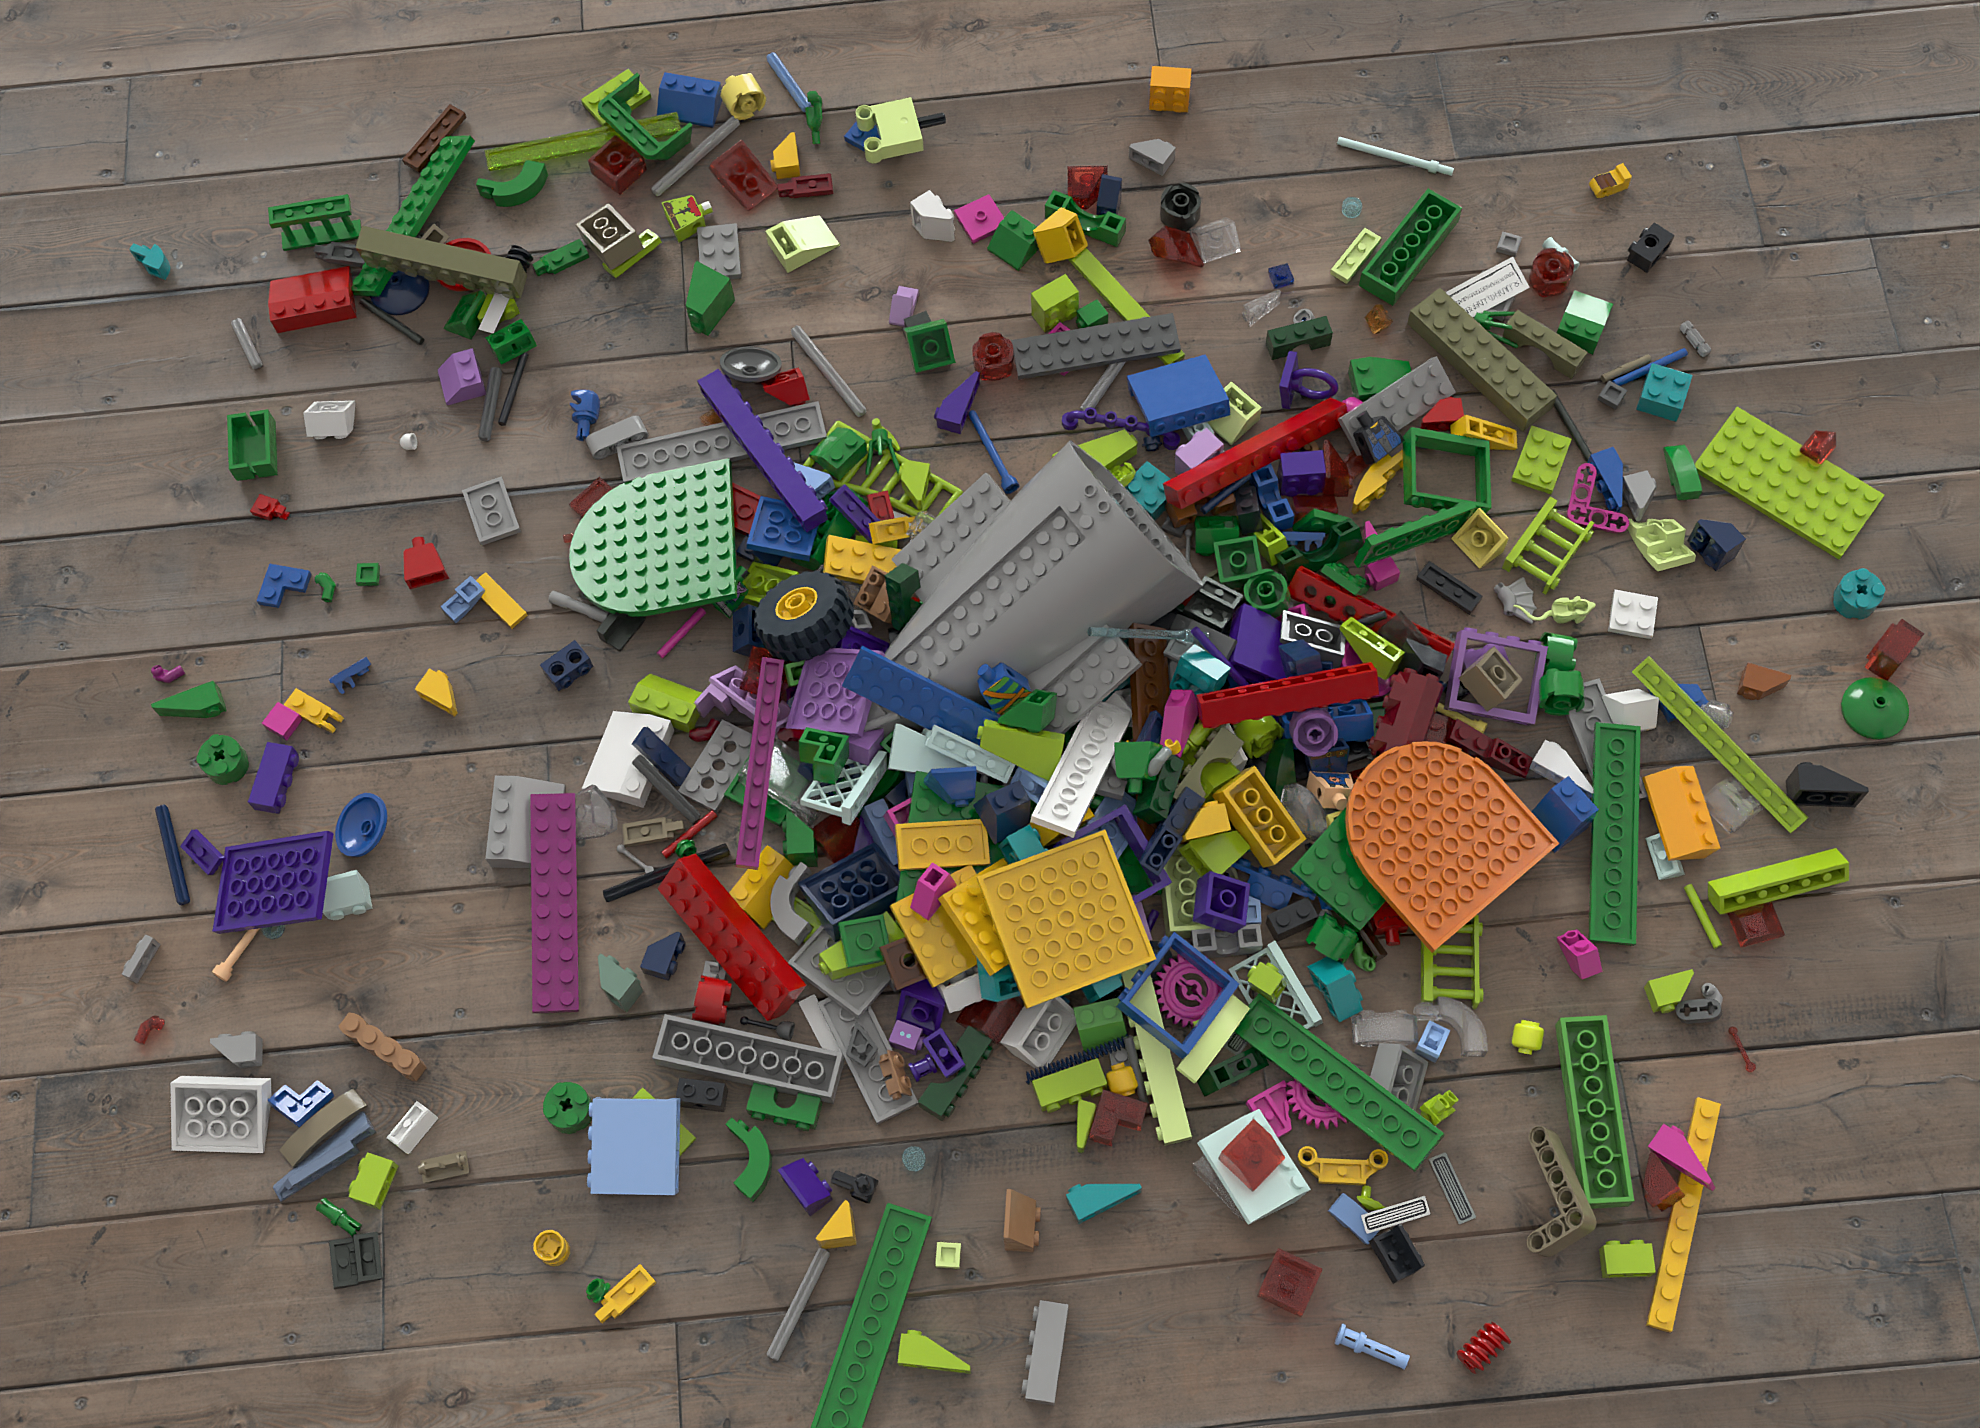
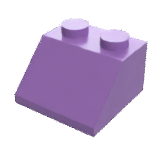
[438,348,486,405]

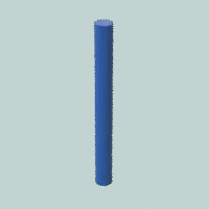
[1612,348,1688,386]

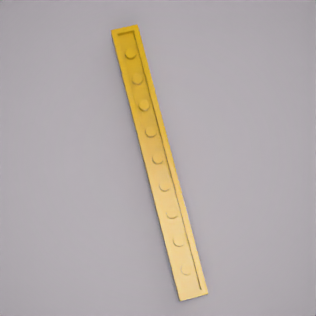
[1646,1097,1721,1333]

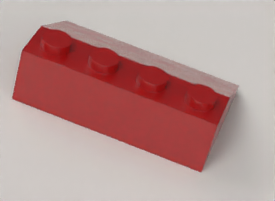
[268,266,357,333]

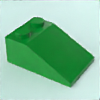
[1557,290,1613,355]
[1348,357,1411,402]

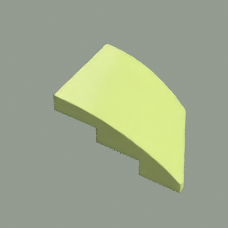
[1627,519,1696,571]

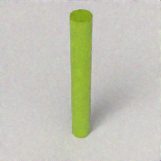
[1684,884,1722,949]

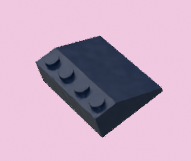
[798,842,900,942]

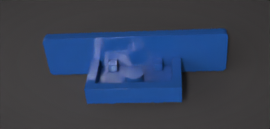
[1231,857,1317,910]

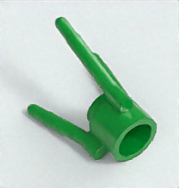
[1474,310,1518,348]
[865,429,900,475]

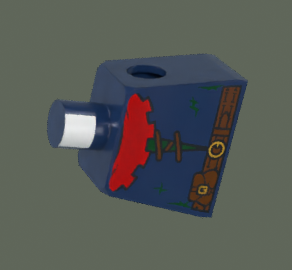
[1303,738,1350,774]

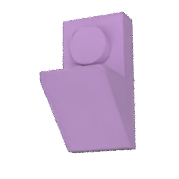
[889,286,919,327]

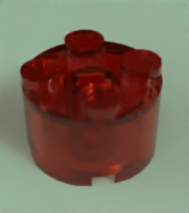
[1529,248,1574,297]
[972,332,1014,381]

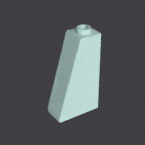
[888,724,970,773]

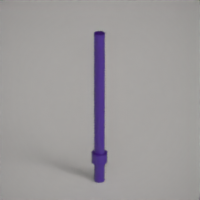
[1191,626,1280,722]

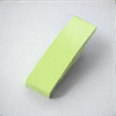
[1176,994,1250,1083]

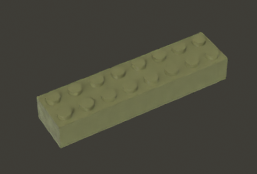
[355,226,527,299]
[1407,288,1557,432]

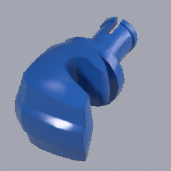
[570,390,600,441]

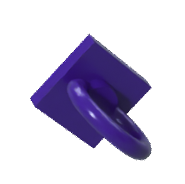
[1279,351,1338,409]

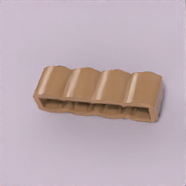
[339,1013,427,1081]

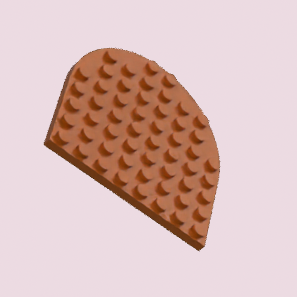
[1345,741,1559,953]

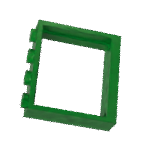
[1403,427,1492,516]

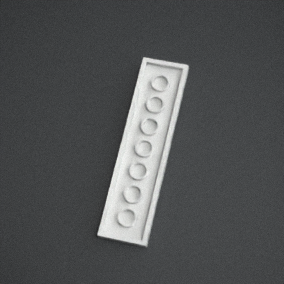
[1030,701,1132,838]

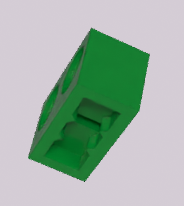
[485,319,537,365]

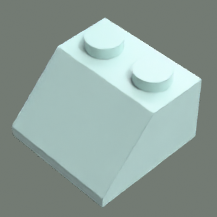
[323,870,373,920]

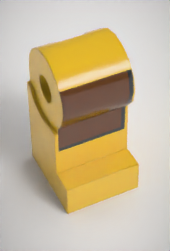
[1589,163,1632,198]

